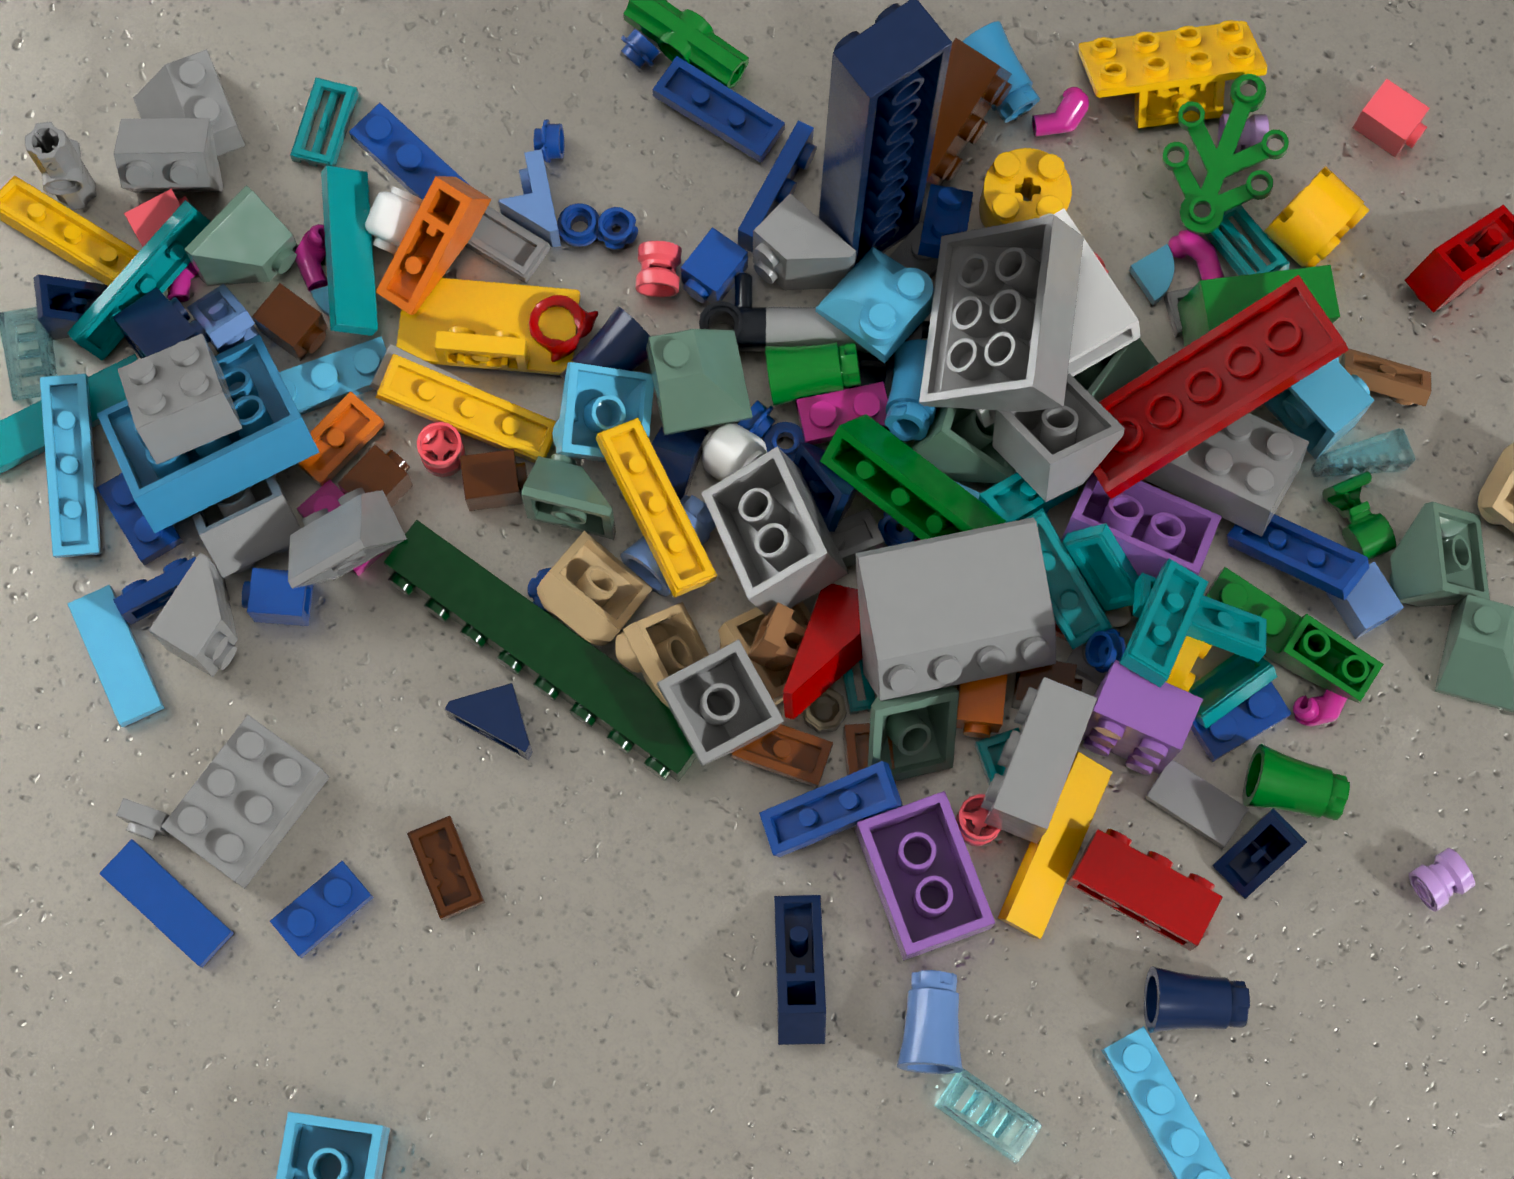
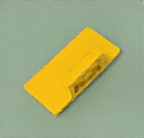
[1079,20,1267,129]
[396,278,581,375]

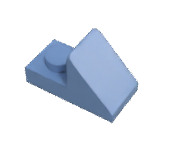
[498,149,561,248]
[187,283,259,354]

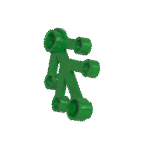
[1162,74,1289,235]

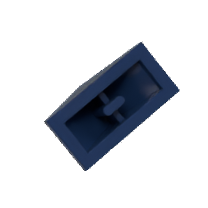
[33,274,108,340]
[652,426,709,500]
[793,443,857,532]
[445,683,533,760]
[1212,808,1307,899]

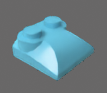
[816,247,934,363]
[552,362,654,462]

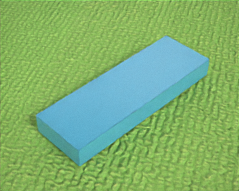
[67,585,165,727]

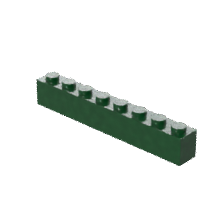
[383,520,697,782]

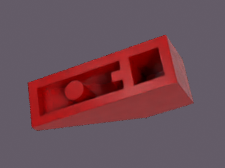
[1404,204,1514,313]
[783,583,862,720]

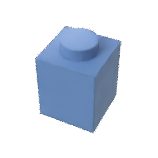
[1327,561,1404,639]

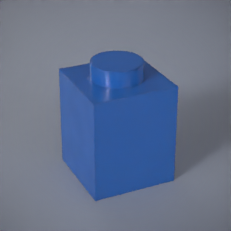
[681,227,748,303]
[242,568,314,626]

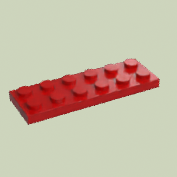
[1093,275,1349,499]

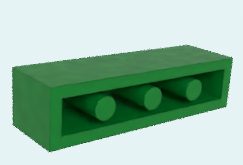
[820,414,1006,540]

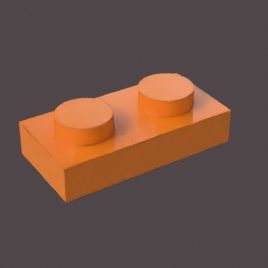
[296,391,385,486]

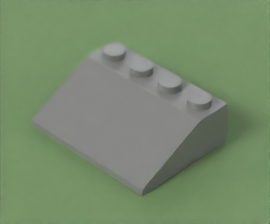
[919,215,1084,412]
[855,517,1056,701]

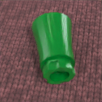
[765,342,861,408]
[1243,744,1350,820]

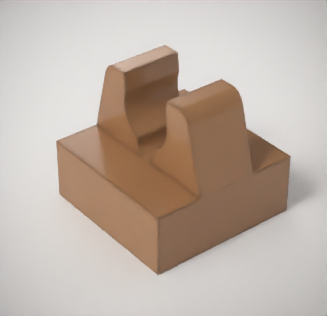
[748,602,806,666]

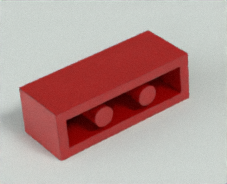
[1067,829,1223,951]

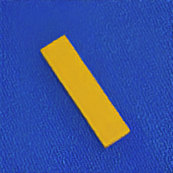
[0,175,139,286]
[375,354,556,463]
[596,418,717,598]
[998,751,1112,939]

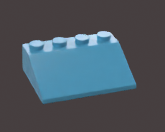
[97,334,319,533]

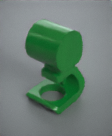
[1322,471,1396,560]

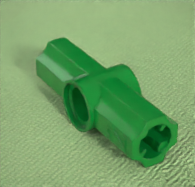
[623,0,749,88]

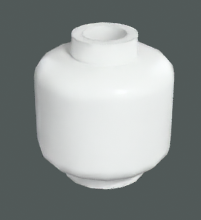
[365,186,423,255]
[702,423,767,481]

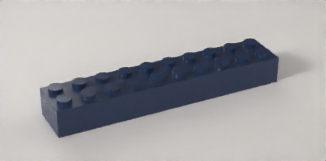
[819,0,952,265]

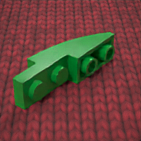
[1205,567,1384,703]

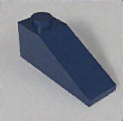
[774,895,826,1045]

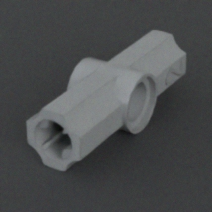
[25,122,96,210]

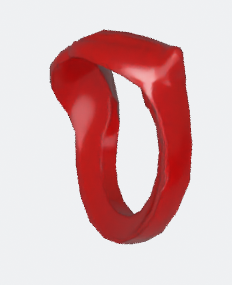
[528,295,598,362]

